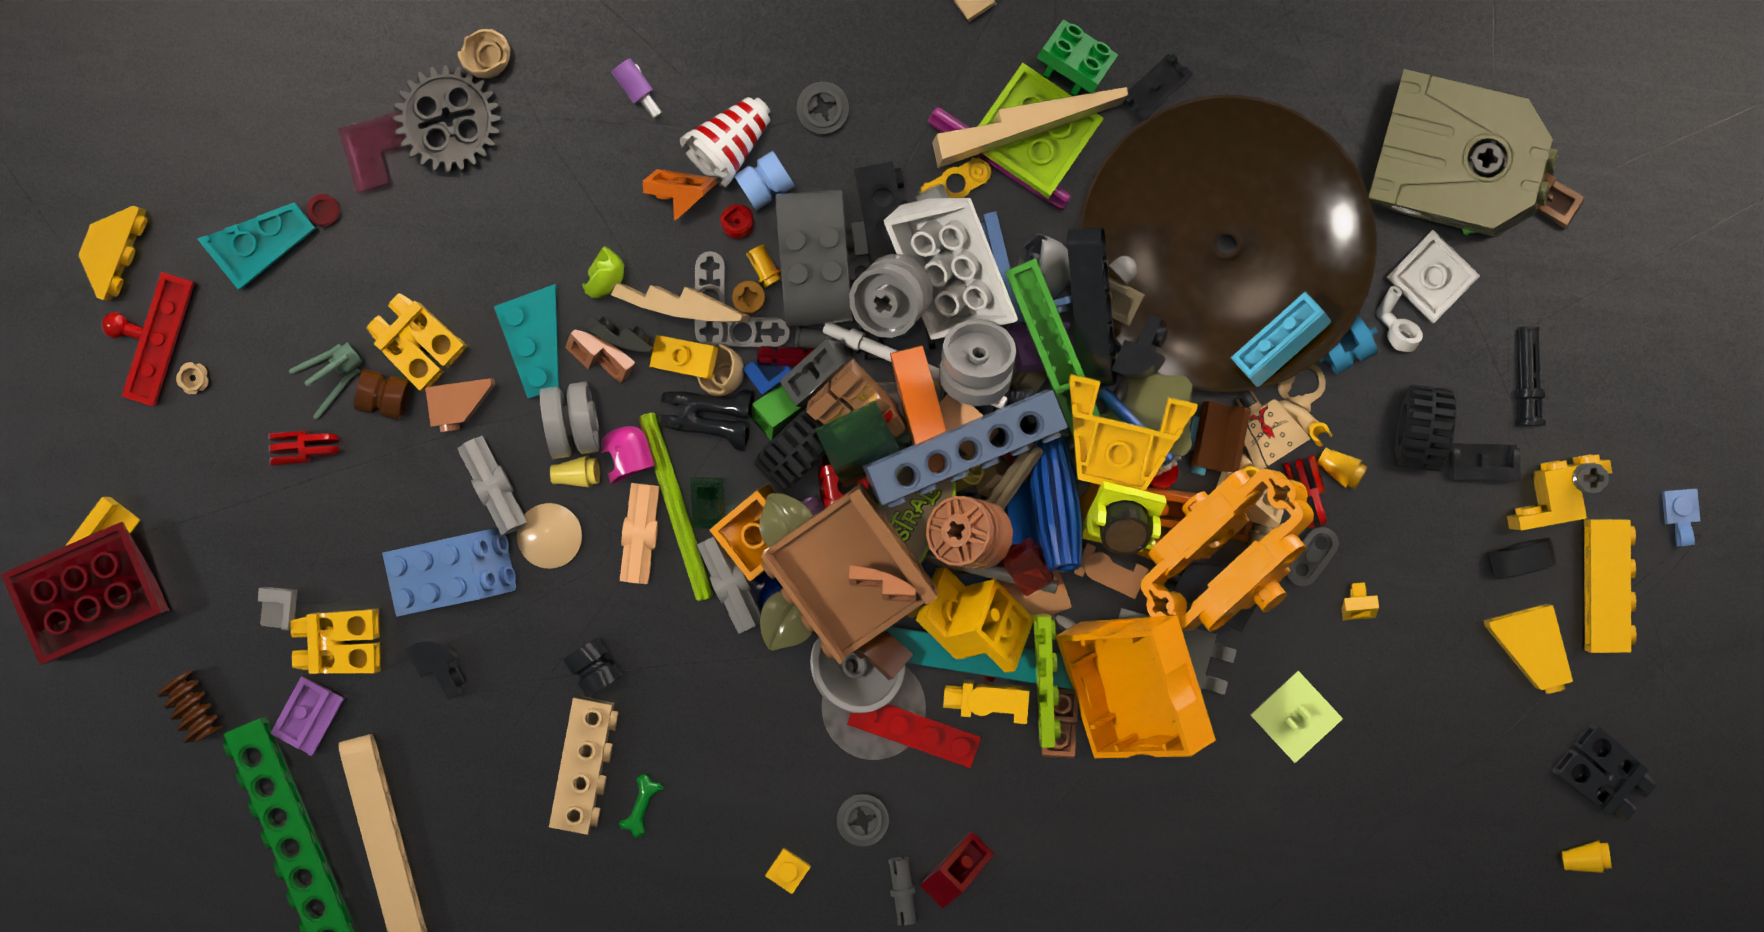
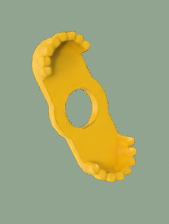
[919,157,992,198]

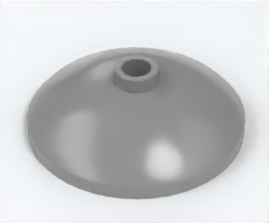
[810,636,905,713]

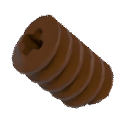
[157,670,224,743]

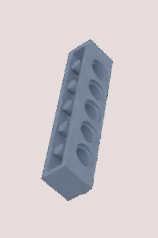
[863,389,1068,508]

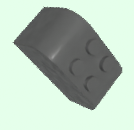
[776,189,854,328]

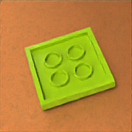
[978,63,1104,199]

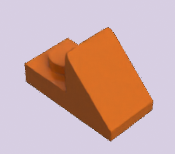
[643,169,717,221]

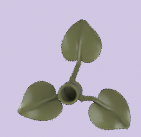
[759,493,813,651]

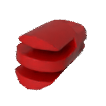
[268,430,340,466]
[1283,454,1327,529]

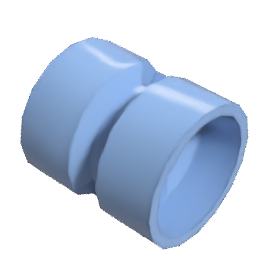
[734,150,795,211]

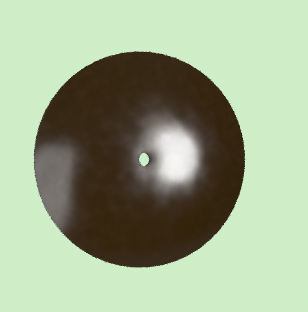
[1079,95,1377,392]

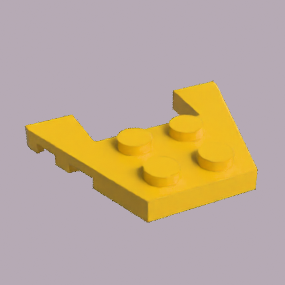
[1069,374,1198,491]

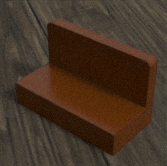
[1191,401,1251,473]

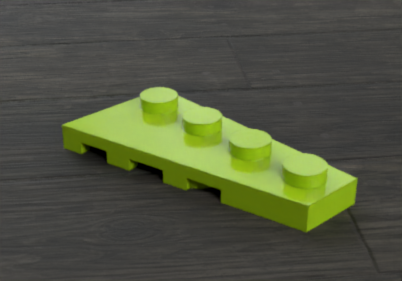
[1033,613,1061,748]

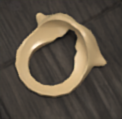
[1278,364,1326,412]

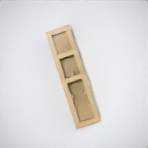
[611,283,751,322]

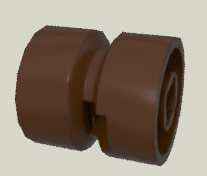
[354,369,410,421]

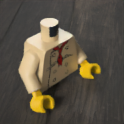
[1235,390,1332,478]

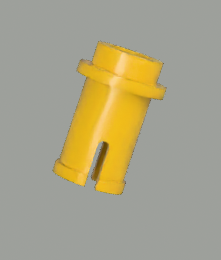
[746,244,782,288]

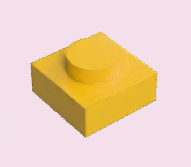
[765,848,811,894]

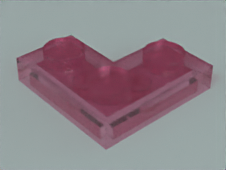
[338,111,405,193]

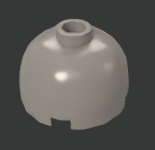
[1017,233,1071,298]

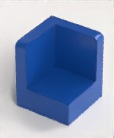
[742,347,792,395]

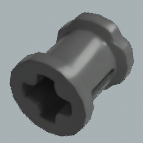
[1572,463,1609,493]

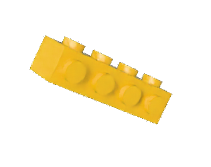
[1584,519,1636,653]

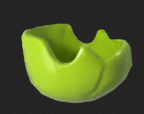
[582,246,624,298]

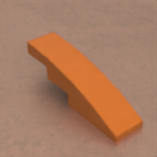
[890,345,949,483]

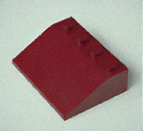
[1,522,170,665]

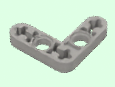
[695,251,790,347]

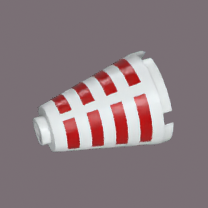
[680,97,770,187]

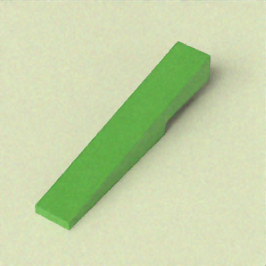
[1004,258,1101,441]

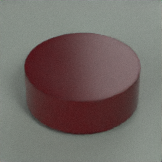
[306,193,341,227]

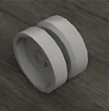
[849,254,933,338]
[939,319,1016,406]
[539,381,600,459]

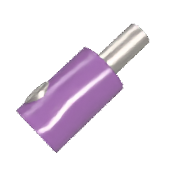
[611,58,662,119]

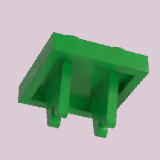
[1037,19,1118,96]

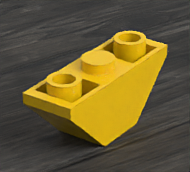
[79,206,147,301]

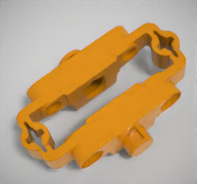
[1141,469,1314,632]

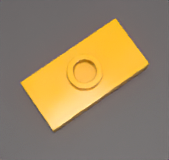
[649,335,718,380]

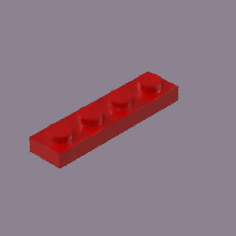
[847,704,981,768]

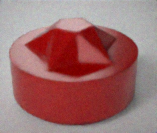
[720,204,754,239]

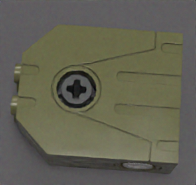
[1368,69,1559,237]

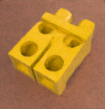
[366,293,469,392]
[290,608,381,674]
[943,679,1030,724]

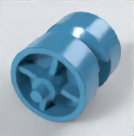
[1318,316,1378,375]

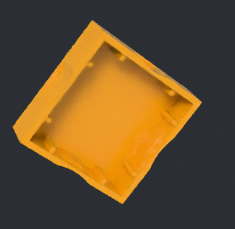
[1056,615,1216,758]

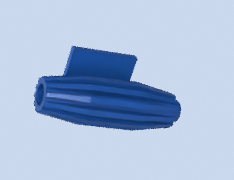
[1004,437,1083,573]

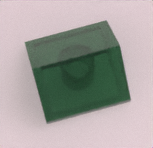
[815,400,900,488]

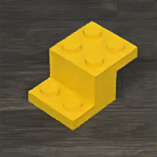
[1507,454,1613,531]
[916,567,1033,673]

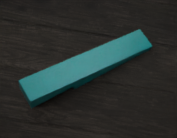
[886,626,1074,690]

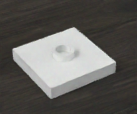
[1385,230,1480,323]

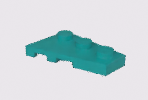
[197,202,317,290]

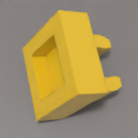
[1341,582,1379,621]

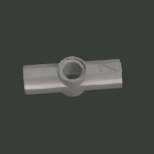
[457,436,528,536]
[697,537,761,634]

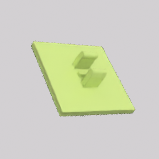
[1250,671,1343,763]

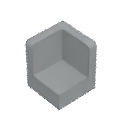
[258,587,298,630]

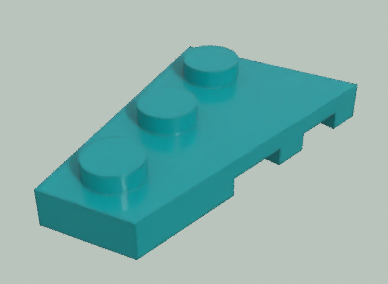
[494,284,560,399]

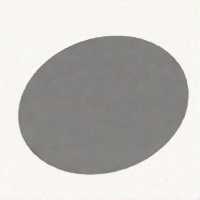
[822,661,926,760]

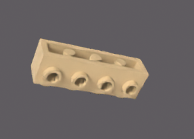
[549,695,619,835]

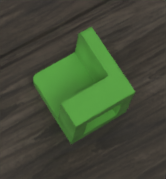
[751,384,803,440]

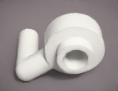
[1376,286,1423,352]

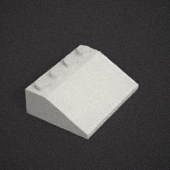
[883,198,1018,340]

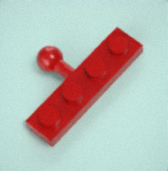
[101,271,195,407]

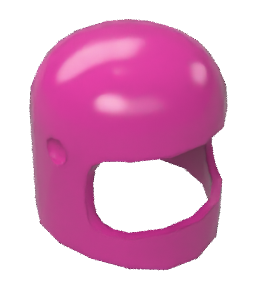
[600,426,655,484]

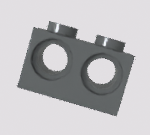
[780,339,859,409]

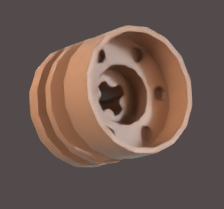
[926,496,1013,570]

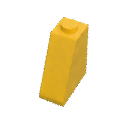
[1483,604,1573,694]

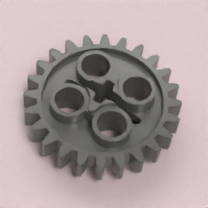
[392,65,500,173]

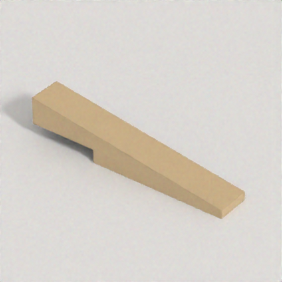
[932,87,1128,168]

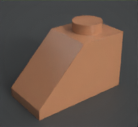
[425,378,495,432]

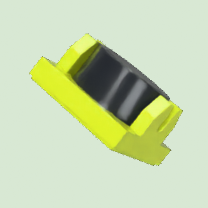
[1082,481,1166,555]

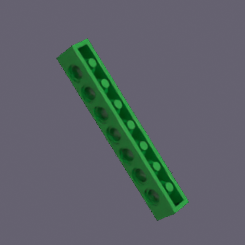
[223,716,356,932]

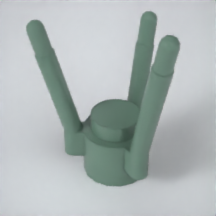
[289,342,363,420]

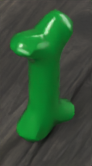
[619,774,663,838]

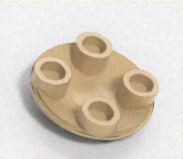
[517,503,582,569]

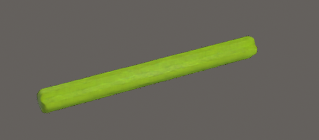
[638,412,713,601]

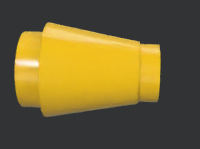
[1317,447,1368,490]
[1562,840,1612,873]

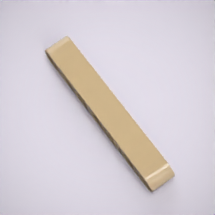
[339,734,427,932]

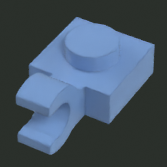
[1662,489,1700,546]

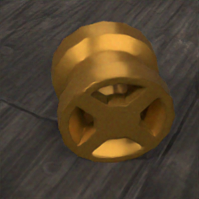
[732,281,766,314]

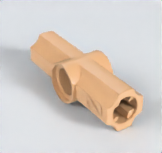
[620,483,660,584]

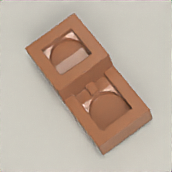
[565,329,635,384]
[849,566,917,602]

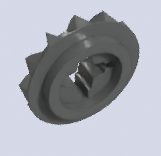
[797,82,849,134]
[837,794,889,846]

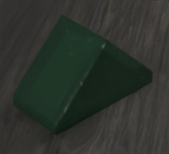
[690,477,726,528]

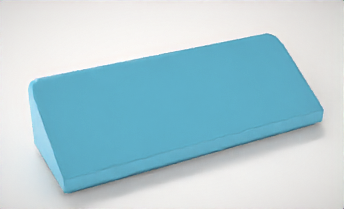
[1231,292,1331,387]

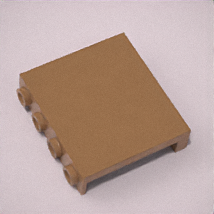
[761,483,940,665]

